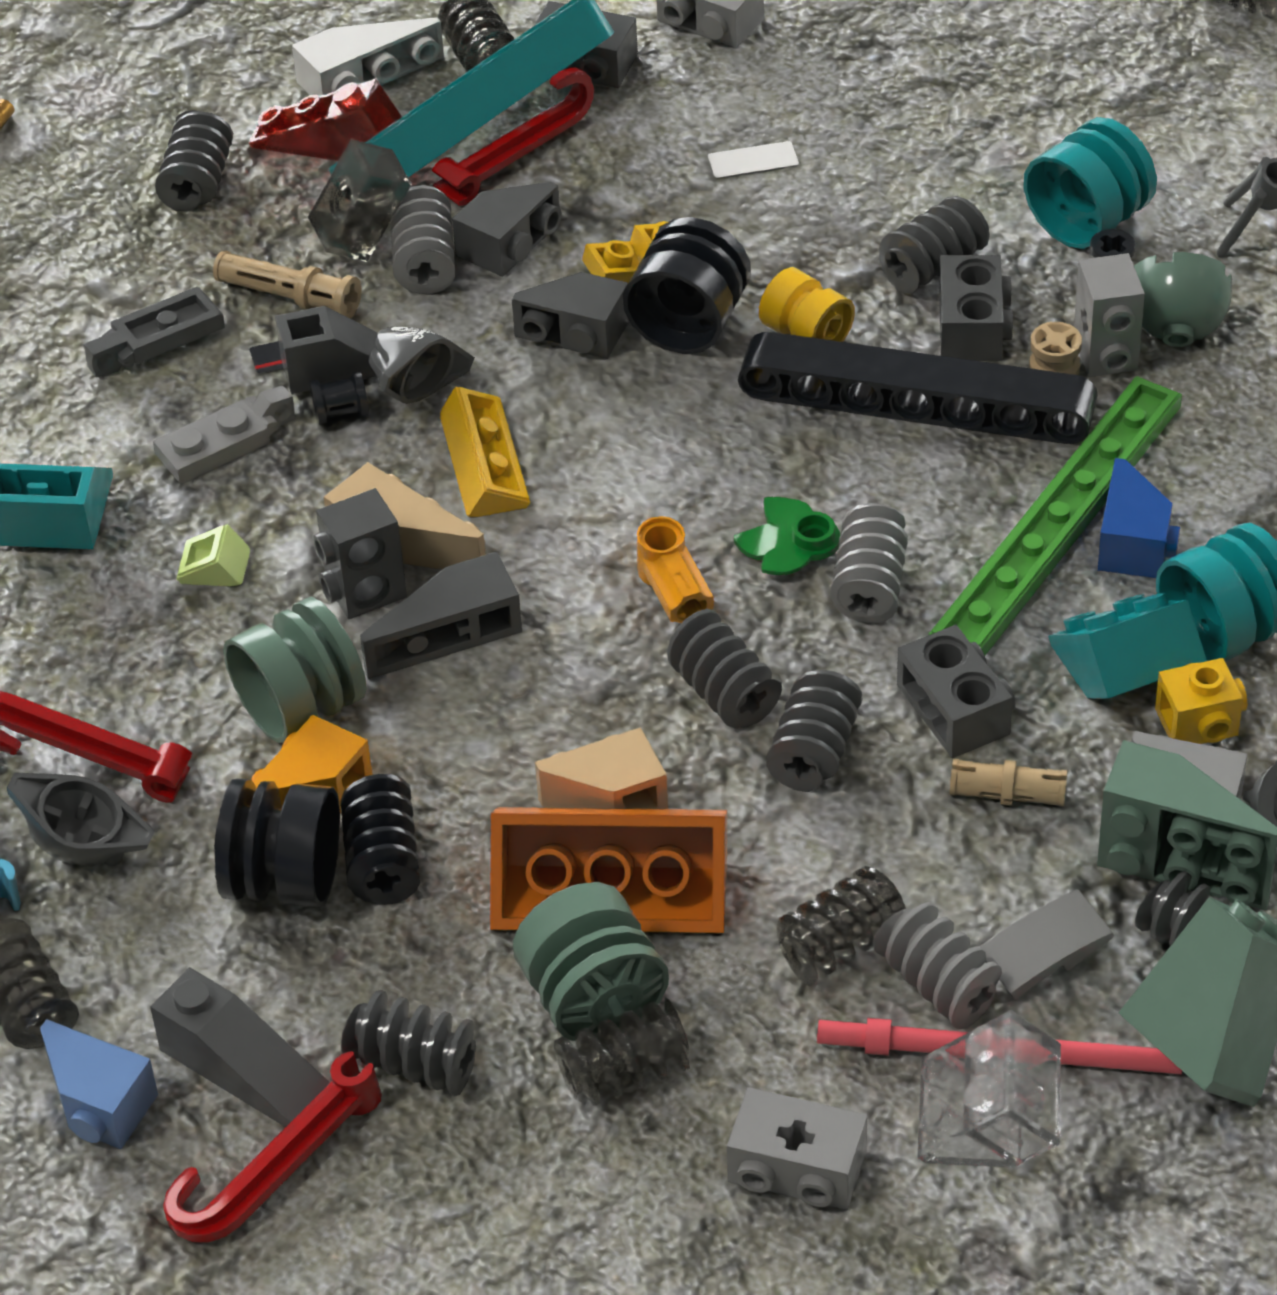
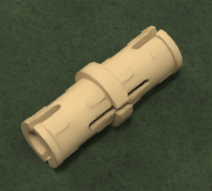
[950,759,1068,807]

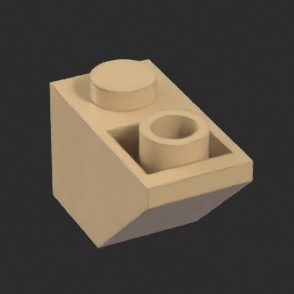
[535,727,668,809]

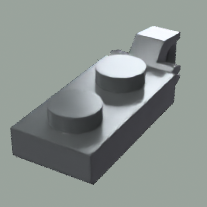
[84,287,225,378]

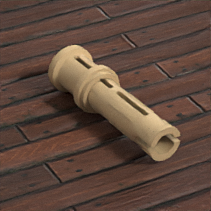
[213,251,362,319]

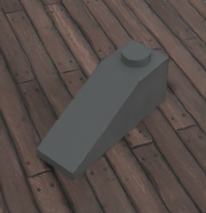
[360,552,522,679]
[150,967,330,1127]

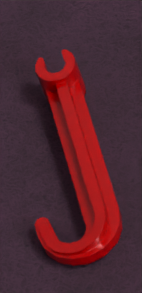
[432,67,594,206]
[0,691,193,803]
[163,1051,382,1242]

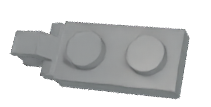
[153,385,296,484]

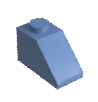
[40,1019,158,1149]

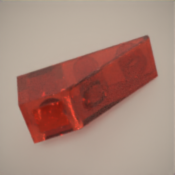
[248,79,402,161]

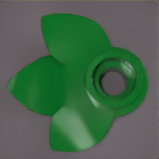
[733,497,840,575]

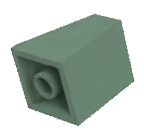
[1119,897,1277,1107]

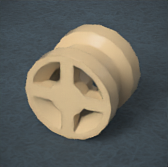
[1029,322,1082,375]

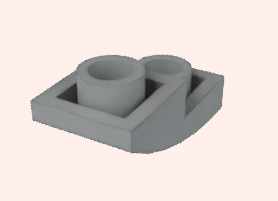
[979,889,1115,1000]

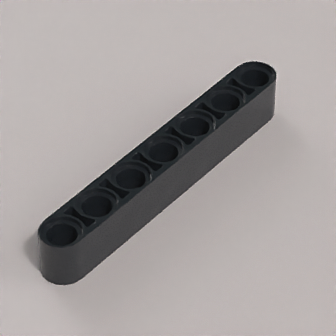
[738,332,1098,444]

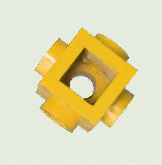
[1155,658,1248,744]

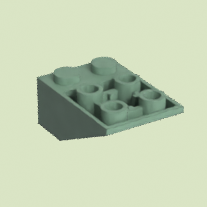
[1097,740,1277,911]

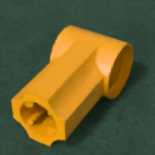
[637,516,714,623]

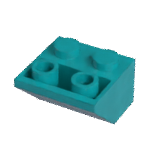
[0,463,113,549]
[1048,593,1207,698]

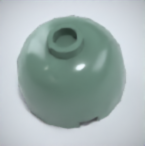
[1134,252,1232,347]

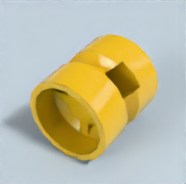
[759,267,855,342]

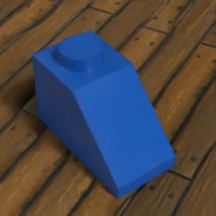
[1097,458,1180,578]

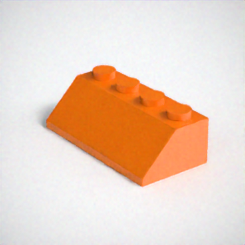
[490,807,727,933]

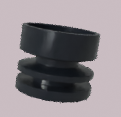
[623,217,751,354]
[214,778,340,908]

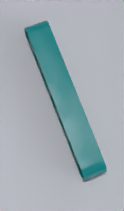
[328,0,614,211]

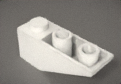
[292,17,444,110]

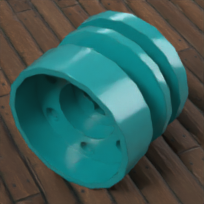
[1023,117,1157,249]
[1156,523,1277,662]

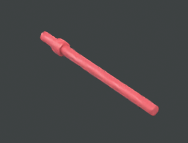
[817,1018,1182,1075]

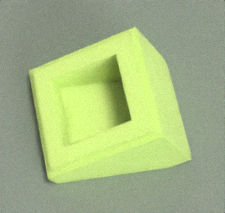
[176,524,250,587]

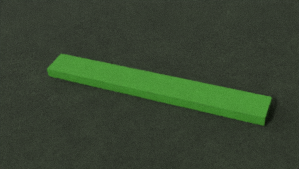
[929,376,1182,656]

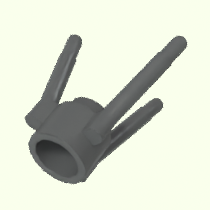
[1217,157,1277,257]

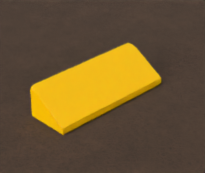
[440,386,531,517]

